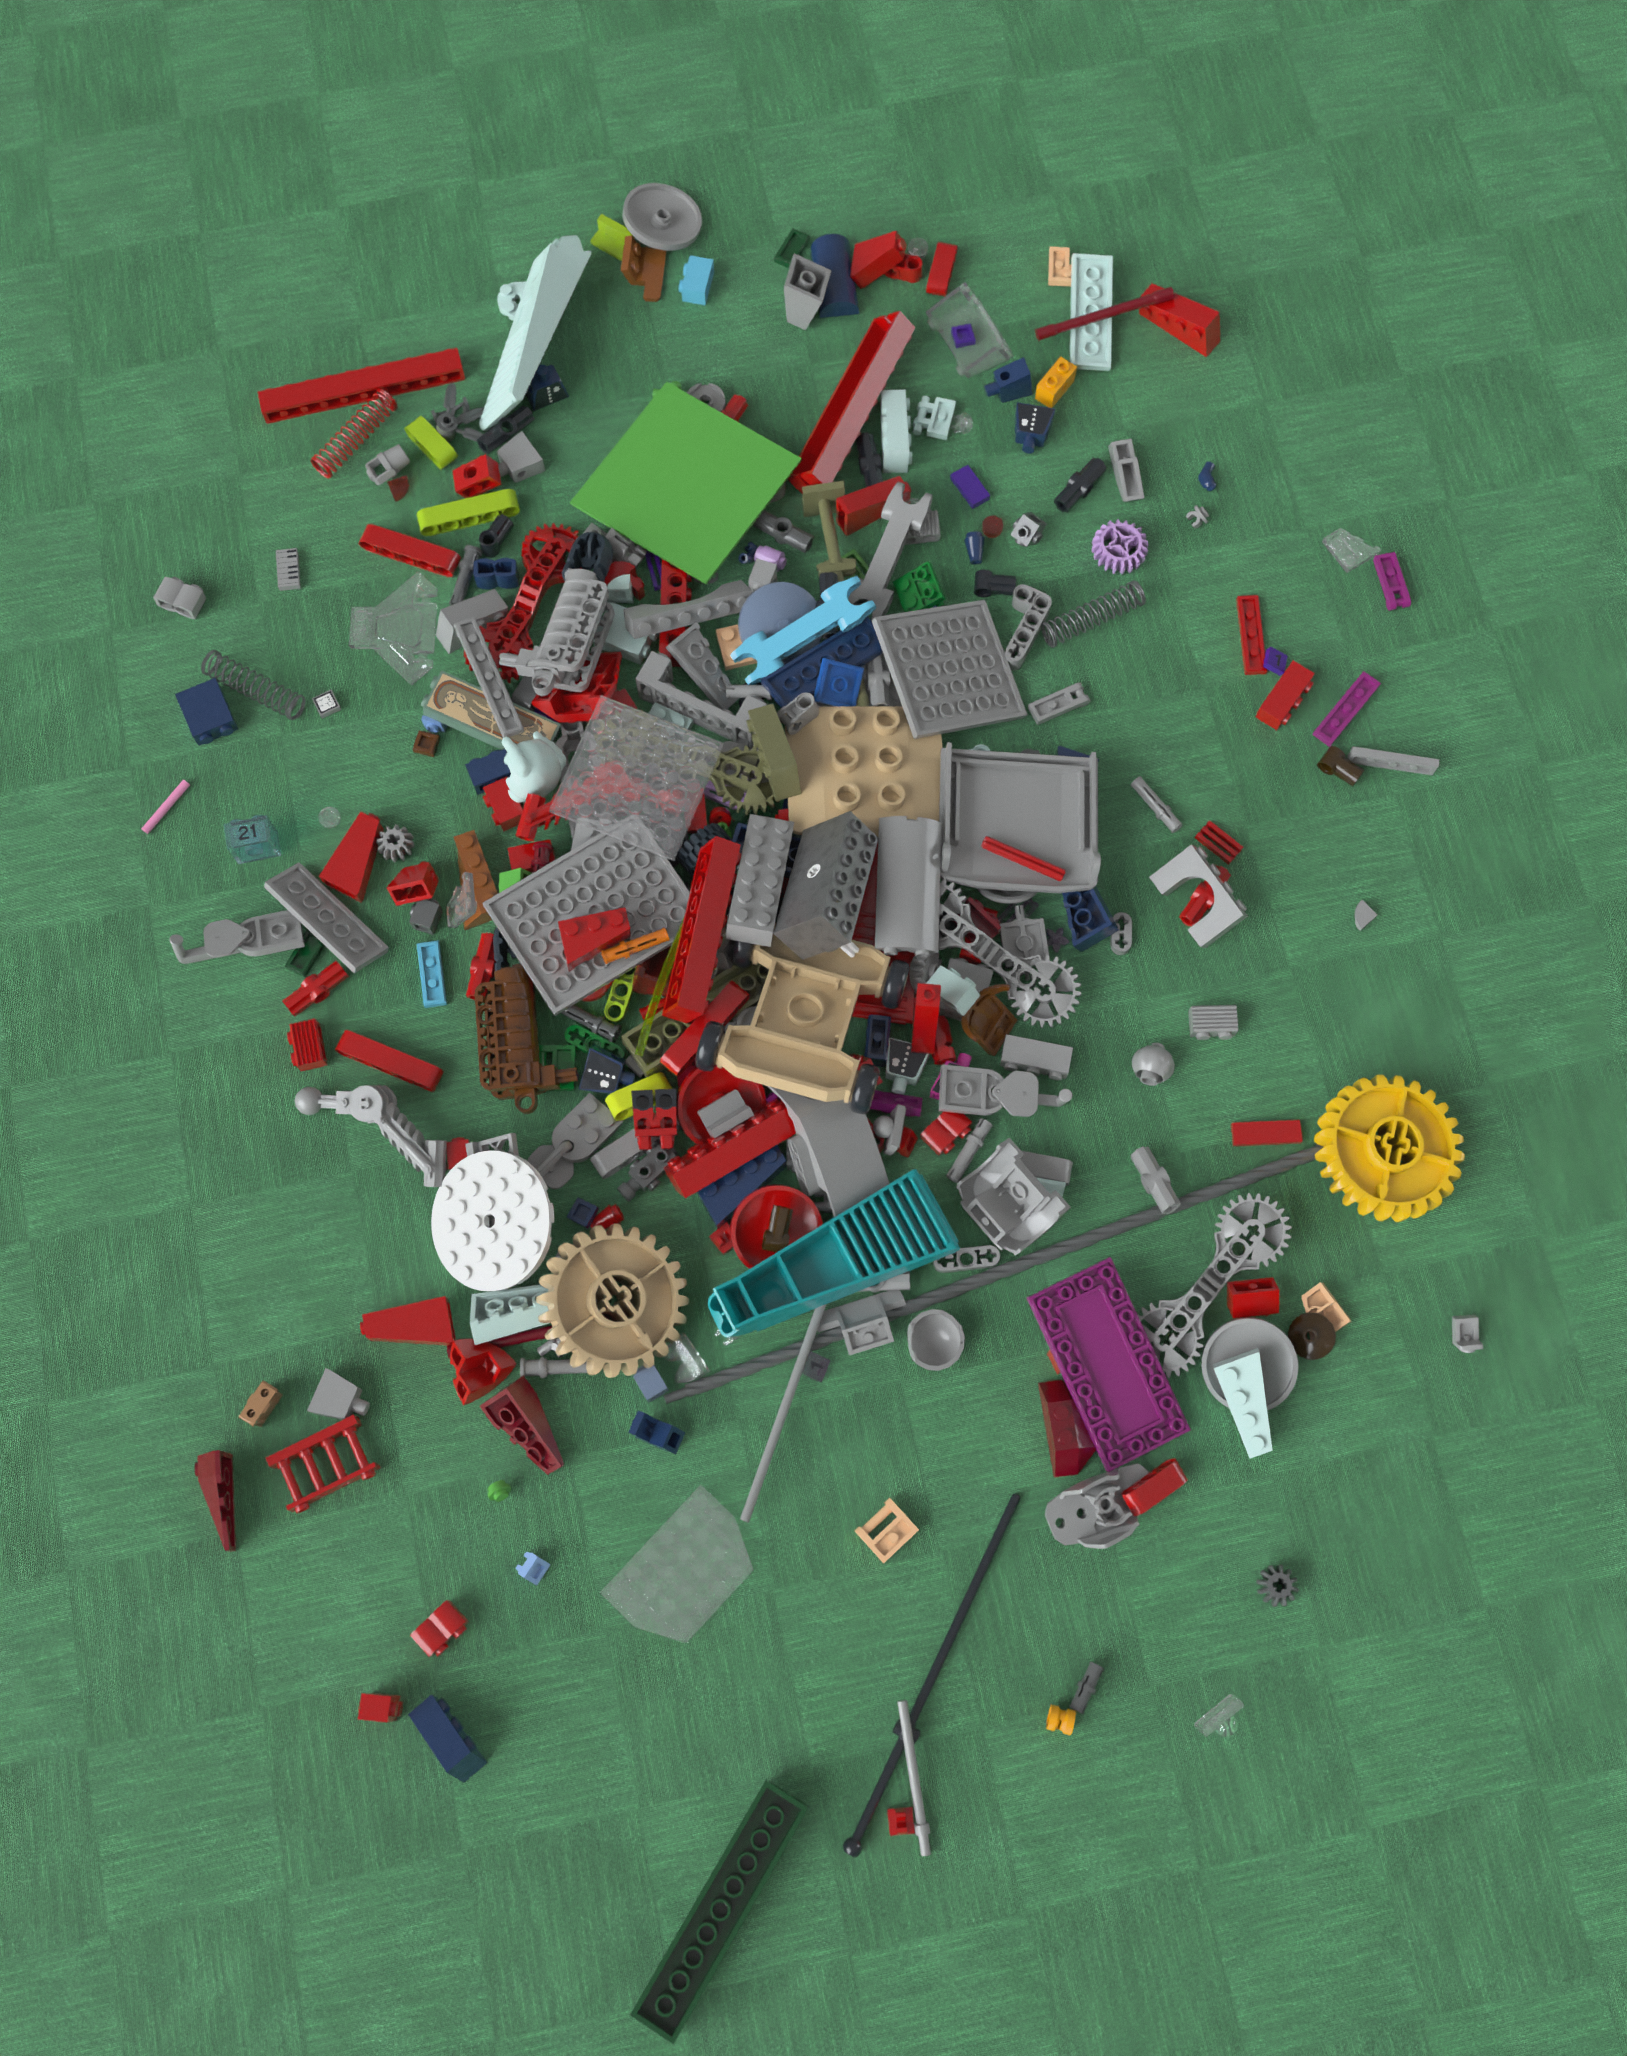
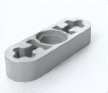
[933,1245,1000,1273]

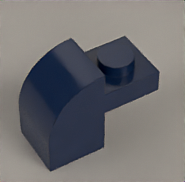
[628,1410,686,1455]

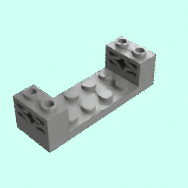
[636,651,767,749]

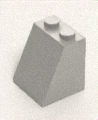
[784,253,831,330]

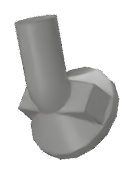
[537,1338,567,1358]

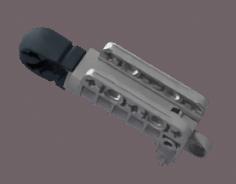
[499,532,615,696]

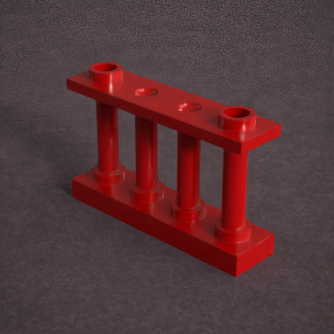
[265,1414,381,1514]

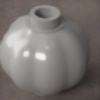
[1132,1043,1175,1086]

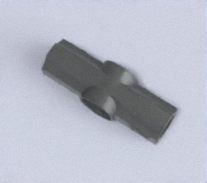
[752,510,814,553]

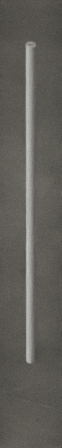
[740,1305,826,1523]

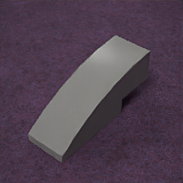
[1108,439,1144,502]

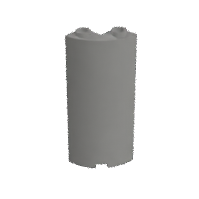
[875,816,942,958]

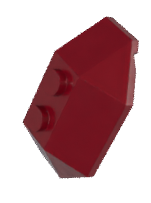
[1038,1380,1096,1478]

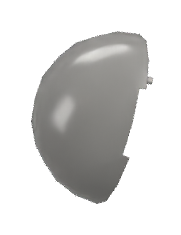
[907,1309,965,1371]

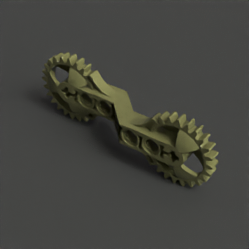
[594,708,780,815]

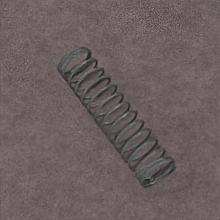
[1041,580,1146,648]
[201,650,306,720]

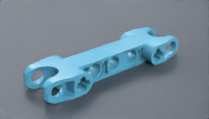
[730,576,876,685]

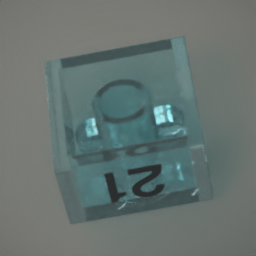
[223,815,282,864]

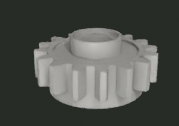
[909,953,942,992]

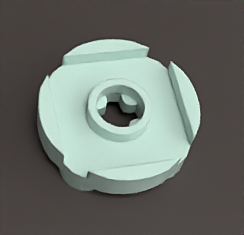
[497,282,526,321]

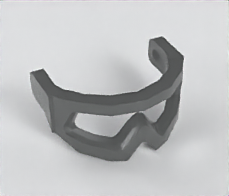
[431,397,470,422]

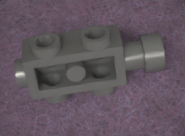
[617,1143,678,1202]

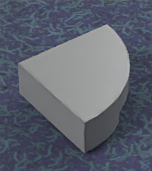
[1355,900,1377,931]

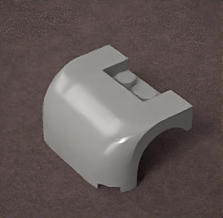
[956,1138,1071,1255]

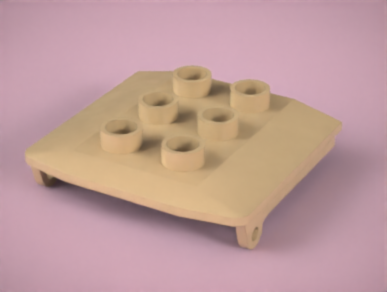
[785,706,942,837]

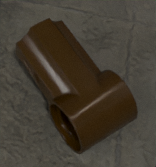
[1317,746,1364,787]
[762,1205,793,1252]

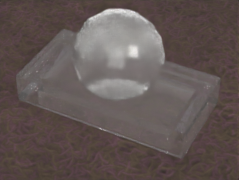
[1194,1694,1244,1737]

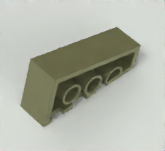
[746,704,801,801]

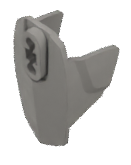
[1044,1463,1149,1549]

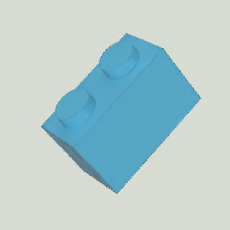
[679,255,714,305]

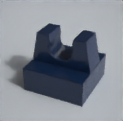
[567,1197,599,1229]

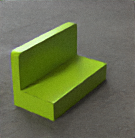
[590,214,635,261]

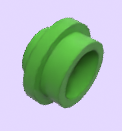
[487,1480,511,1502]

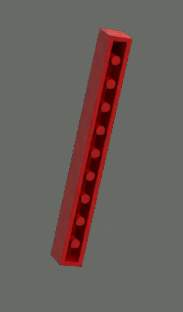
[257,348,466,424]

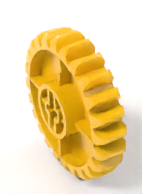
[1314,1074,1465,1222]

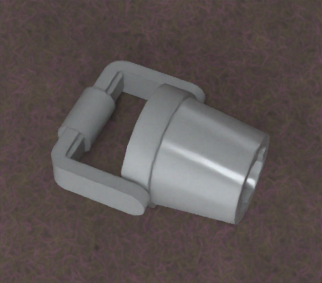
[365,444,411,485]

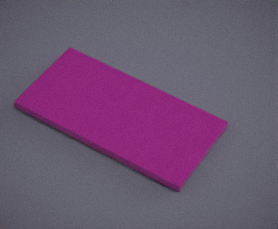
[1026,1257,1191,1472]

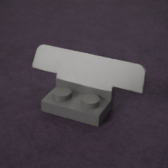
[818,1290,906,1356]

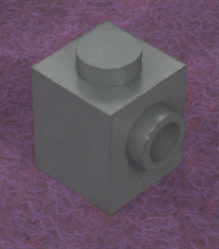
[409,898,443,935]

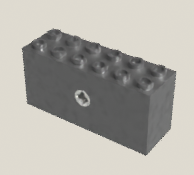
[773,811,878,960]

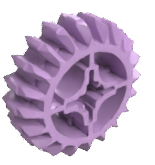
[1091,519,1148,575]

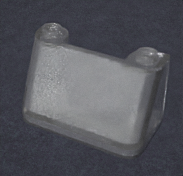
[926,282,1014,378]

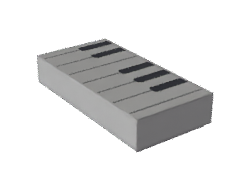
[276,548,301,591]

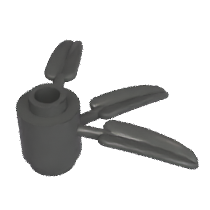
[436,383,484,442]

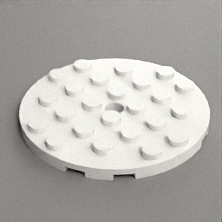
[431,1151,554,1291]

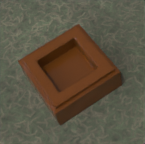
[412,730,440,757]

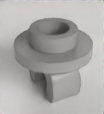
[1186,505,1209,529]

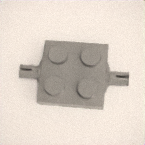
[1000,905,1049,981]

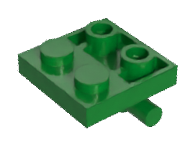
[893,561,945,612]

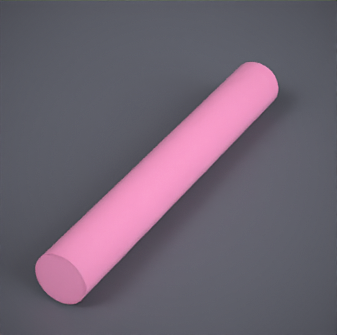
[141,780,190,834]

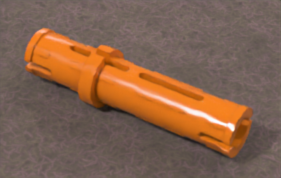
[601,928,670,964]

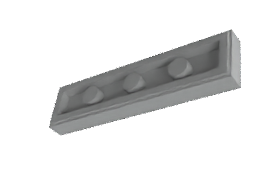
[1347,746,1439,775]

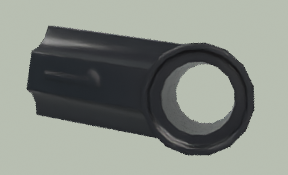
[479,514,514,558]
[974,570,1016,598]

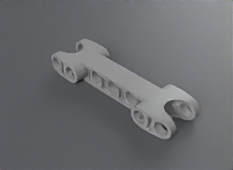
[849,482,933,621]

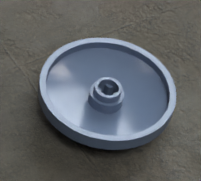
[738,582,822,665]

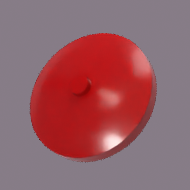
[676,1065,766,1146]
[730,1184,823,1269]

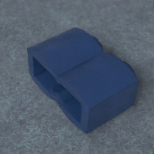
[473,558,519,590]

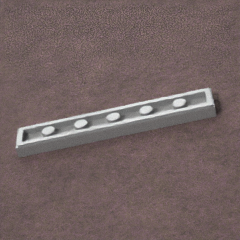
[454,617,524,738]

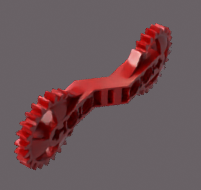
[464,523,586,683]

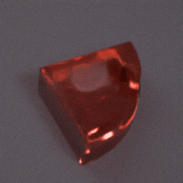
[387,475,409,502]

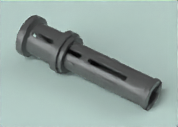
[449,545,483,605]
[561,1005,622,1043]

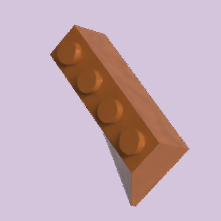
[454,830,498,930]

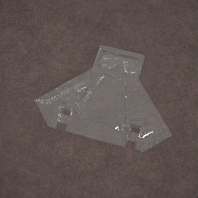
[349,571,438,686]

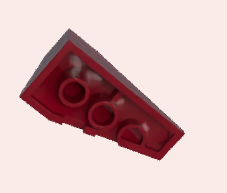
[480,1375,564,1475]
[194,1450,236,1552]

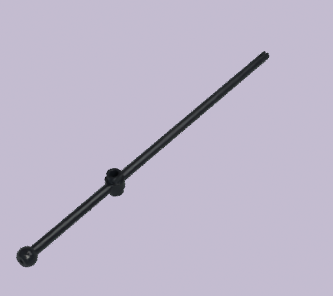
[843,1493,1020,1857]

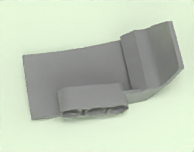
[767,1086,889,1217]

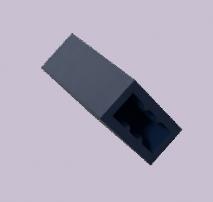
[175,678,239,746]

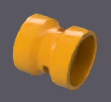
[1046,1704,1076,1736]

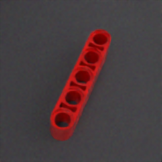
[359,524,461,577]
[660,981,750,1077]
[335,1030,444,1092]

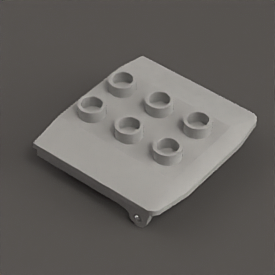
[939,742,1101,893]

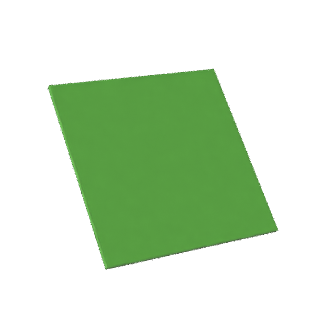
[570,382,802,584]

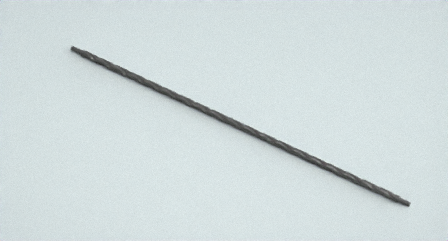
[663,1144,1324,1404]

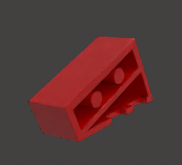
[558,907,631,972]

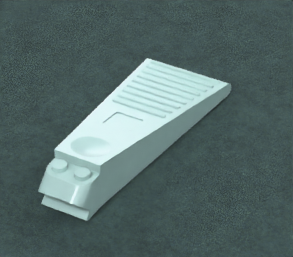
[479,235,591,431]

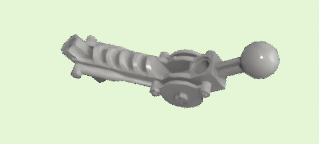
[294,1085,447,1187]

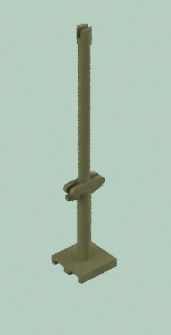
[802,481,870,706]

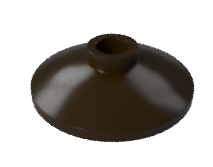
[1288,1312,1336,1360]

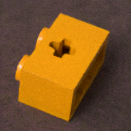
[1035,356,1077,408]

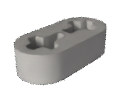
[1110,912,1132,955]

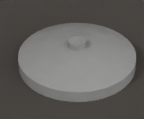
[622,183,702,251]
[1202,1317,1298,1410]

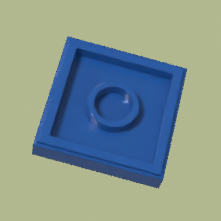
[814,658,864,707]

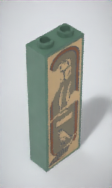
[421,670,561,750]

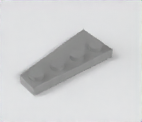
[666,622,739,710]

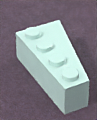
[880,390,912,473]
[470,1285,549,1345]
[1213,1348,1273,1458]

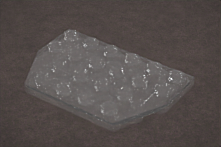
[600,1485,754,1643]

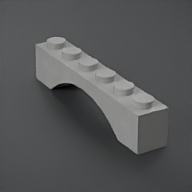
[623,580,751,639]

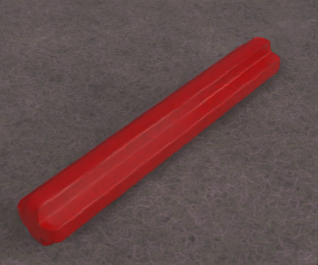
[981,836,1066,881]

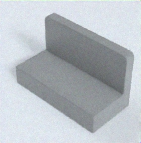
[698,1089,754,1138]

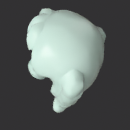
[502,731,566,803]

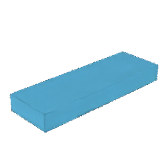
[417,940,447,1008]

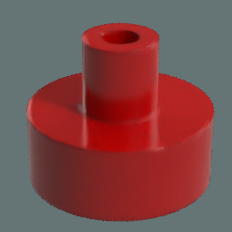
[709,807,731,827]

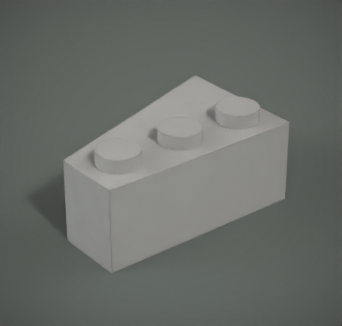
[436,589,508,654]

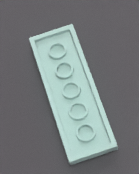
[1070,253,1113,371]

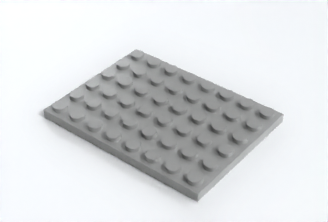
[482,813,690,1016]

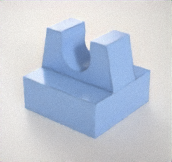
[516,1551,550,1585]

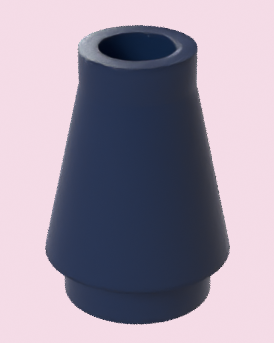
[964,531,985,565]

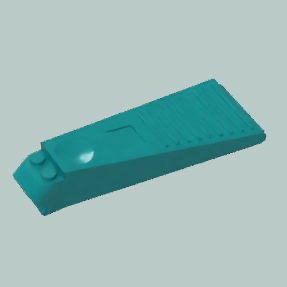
[708,1169,960,1337]

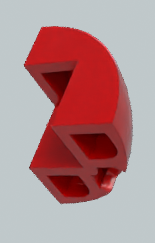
[450,1339,516,1406]

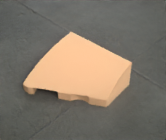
[1302,1282,1351,1340]

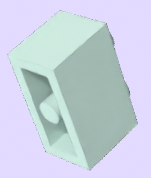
[926,965,980,1016]

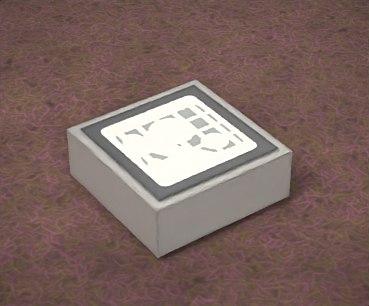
[312,690,341,719]

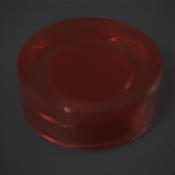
[982,516,1003,538]

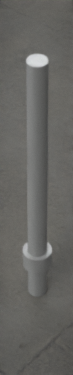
[897,1700,931,1856]

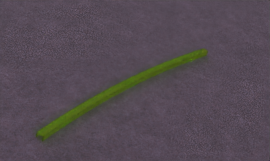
[635,915,685,1057]

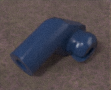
[1198,461,1217,491]
[738,542,758,564]

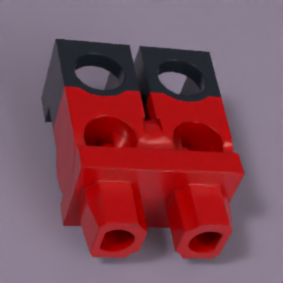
[631,1089,677,1150]

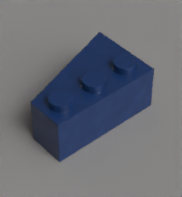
[408,1694,488,1783]

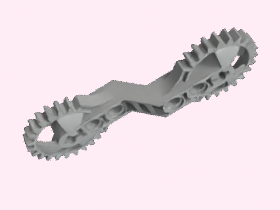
[938,878,1082,1028]
[1137,1193,1292,1378]

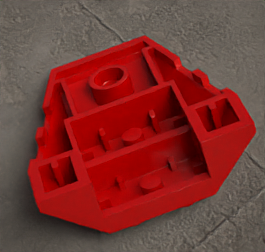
[532,652,622,723]

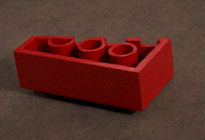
[1139,283,1220,358]

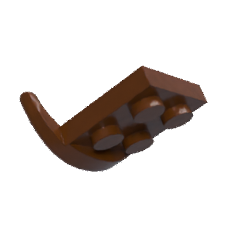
[961,984,1017,1056]

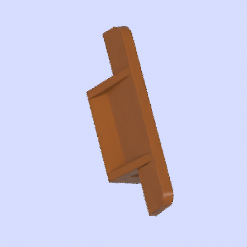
[621,235,666,302]

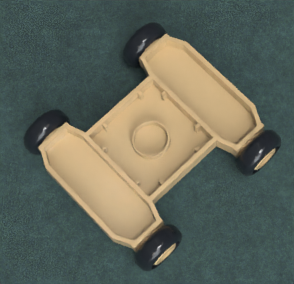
[695,923,910,1115]

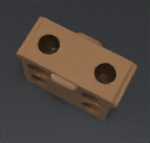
[239,1380,283,1427]

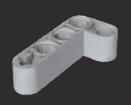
[1005,584,1052,671]

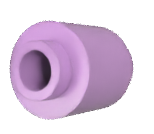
[754,546,787,572]

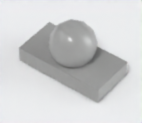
[873,1104,906,1155]

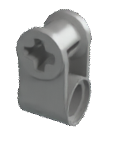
[777,692,819,735]

